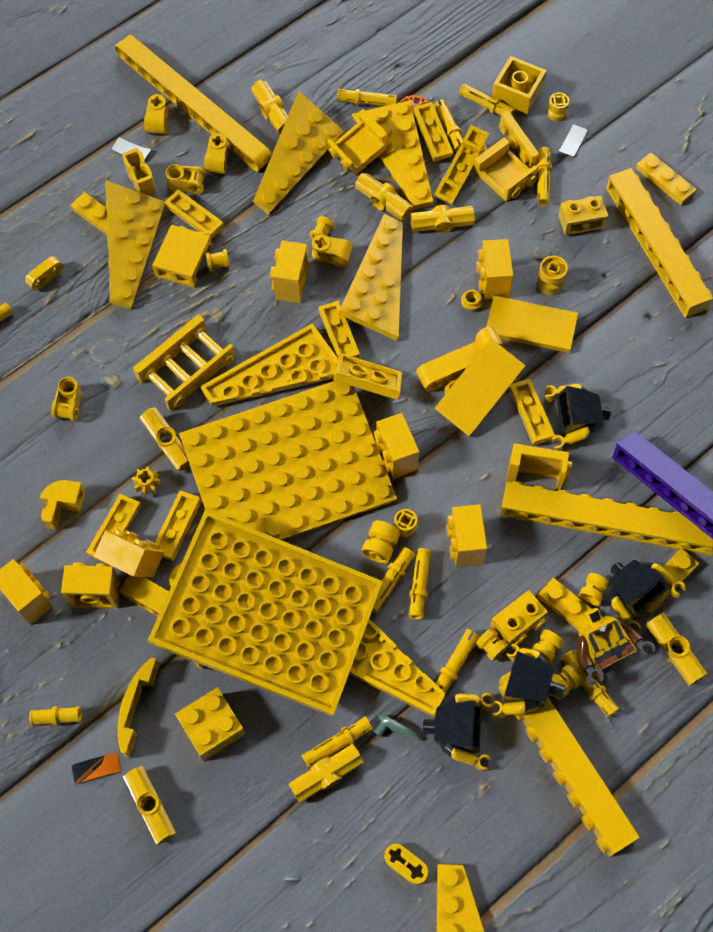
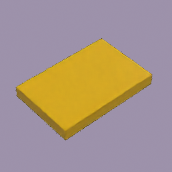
[333,353,402,400]

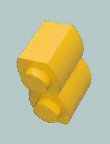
[123,148,156,196]

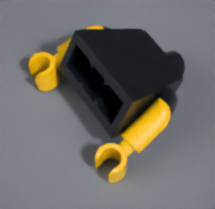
[544,384,611,451]
[609,560,686,631]
[492,644,565,719]
[423,693,493,771]

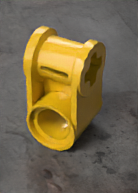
[144,94,169,134]
[204,133,228,174]
[166,164,207,194]
[312,235,353,267]
[51,377,82,422]

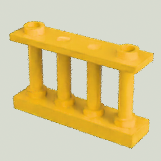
[133,314,236,411]

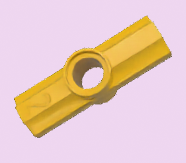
[251,80,288,134]
[355,173,413,221]
[410,205,475,233]
[139,407,190,472]
[646,613,708,686]
[288,744,364,804]
[123,766,177,845]

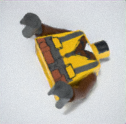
[576,608,655,685]

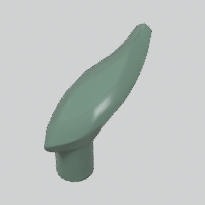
[373,715,420,741]

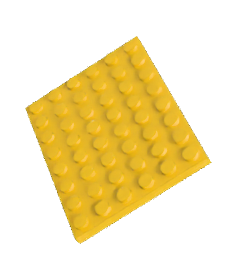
[179,381,397,541]
[147,510,383,716]

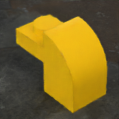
[40,480,86,530]

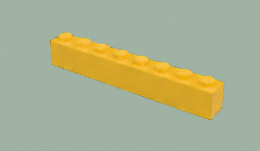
[606,168,713,318]
[498,671,640,857]

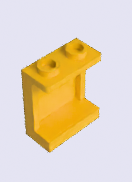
[327,109,392,176]
[473,137,538,202]
[152,225,212,288]
[506,443,572,490]

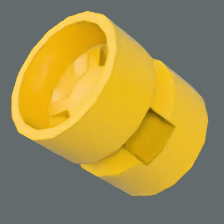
[536,256,568,295]
[361,520,401,564]

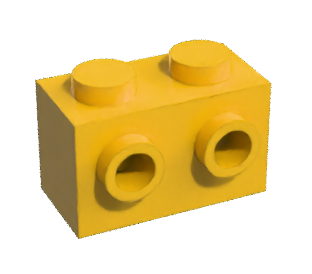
[558,196,608,235]
[490,590,548,646]

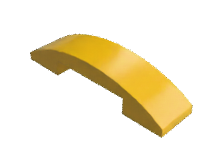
[434,125,489,205]
[117,657,160,759]

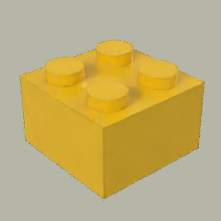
[492,56,547,114]
[476,239,513,300]
[270,241,309,303]
[374,413,419,479]
[446,504,487,567]
[94,529,164,578]
[0,559,53,625]
[61,562,121,609]
[175,687,246,762]

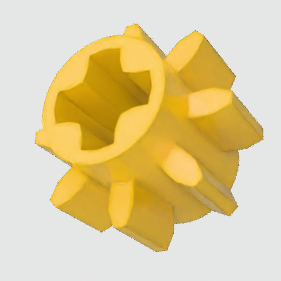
[132,466,161,496]

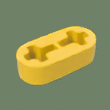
[25,256,63,291]
[384,844,428,885]

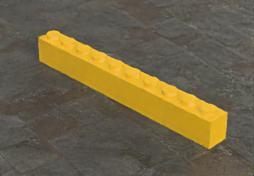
[500,481,713,556]

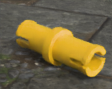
[29,706,82,726]

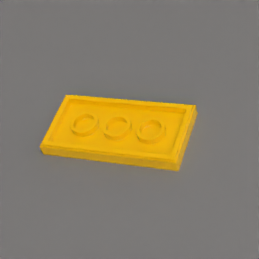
[486,296,578,353]
[434,338,526,436]

